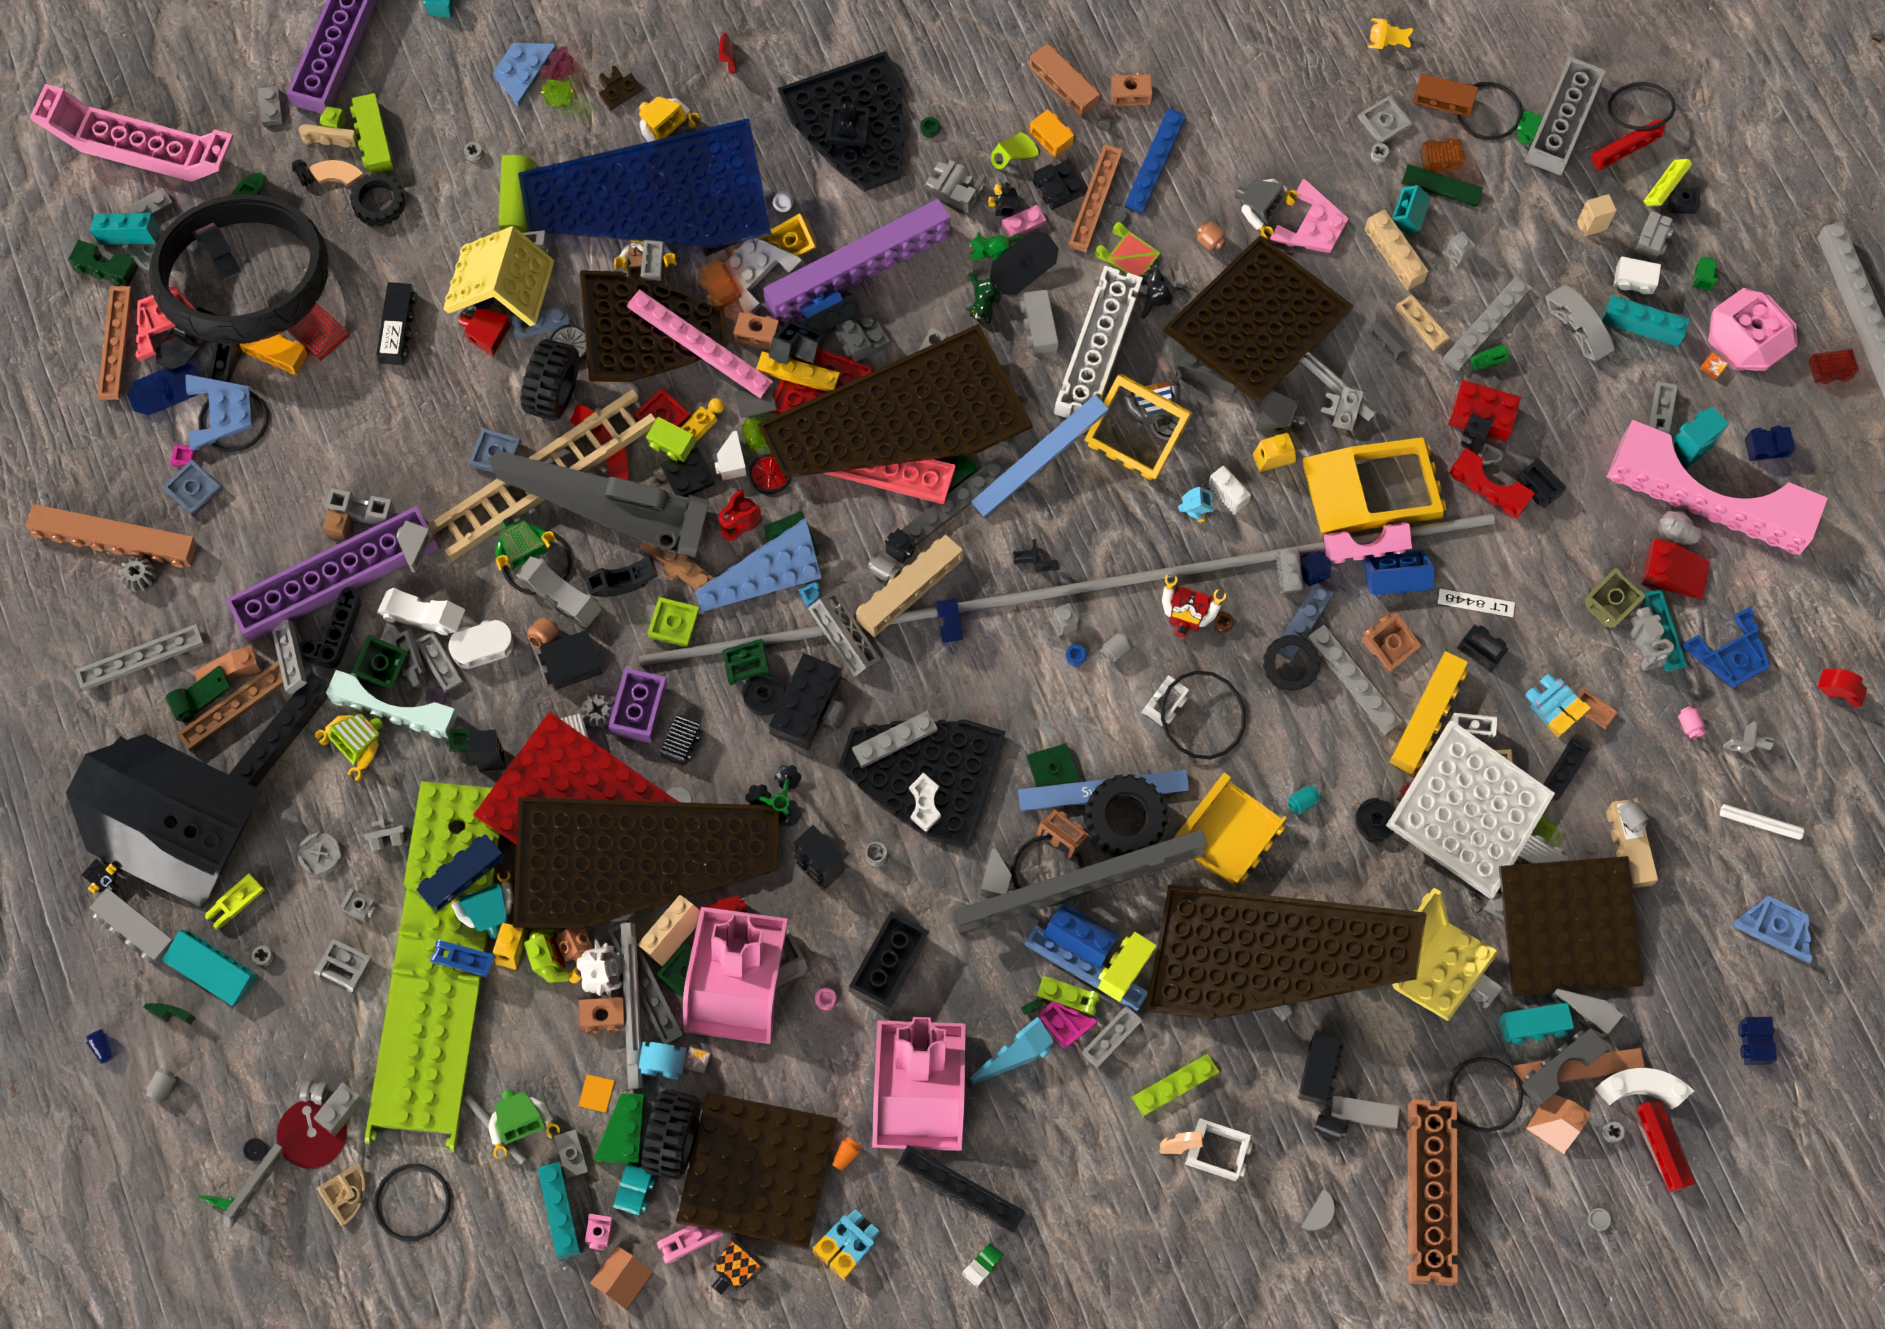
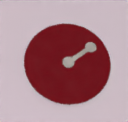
[276,1101,347,1169]

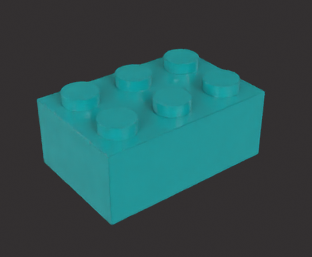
[1672,406,1729,470]

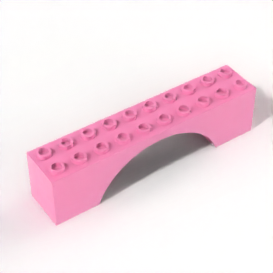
[1607,420,1828,555]

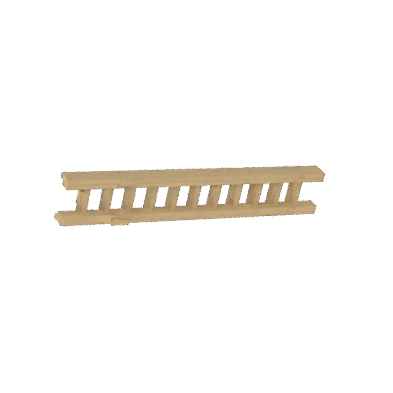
[427,389,656,562]

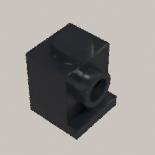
[1668,187,1700,214]

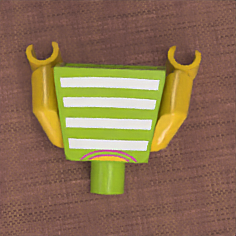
[315,714,383,781]

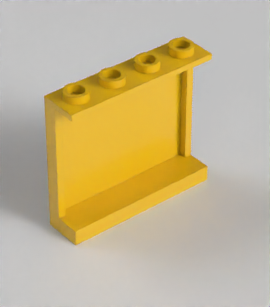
[1174,772,1287,889]

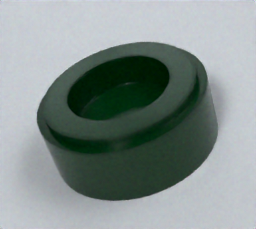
[920,117,940,138]
[1021,998,1043,1015]

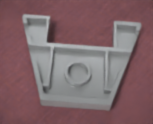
[724,235,805,313]

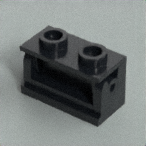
[1516,458,1566,509]

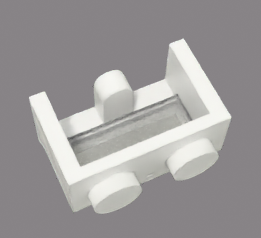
[1141,675,1189,726]

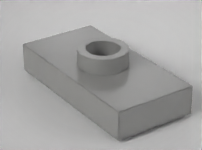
[641,240,665,281]
[554,1129,589,1180]

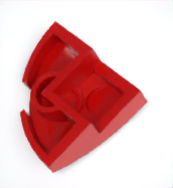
[719,33,737,73]

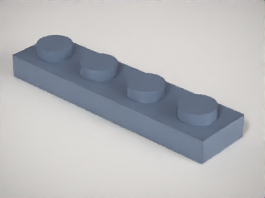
[1278,582,1334,661]

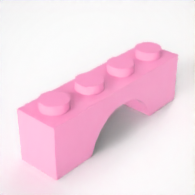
[1324,522,1412,563]

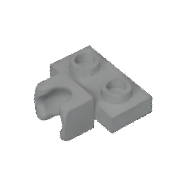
[1321,386,1364,431]

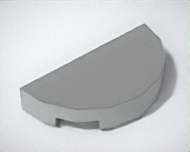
[1300,1189,1335,1231]

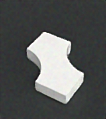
[909,773,941,833]

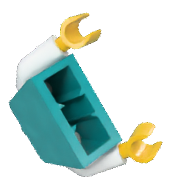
[451,871,514,939]

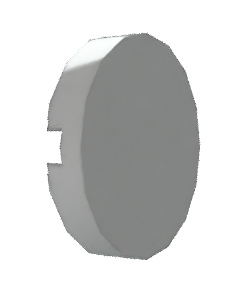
[298,833,342,876]

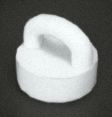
[773,191,794,212]

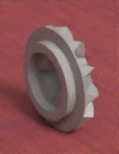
[580,694,614,727]

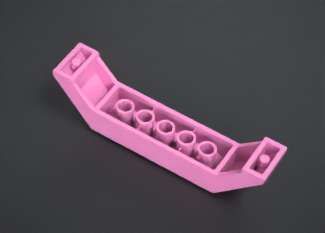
[30,84,234,182]

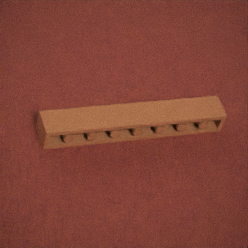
[25,504,198,568]

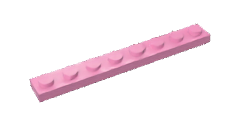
[627,290,773,399]

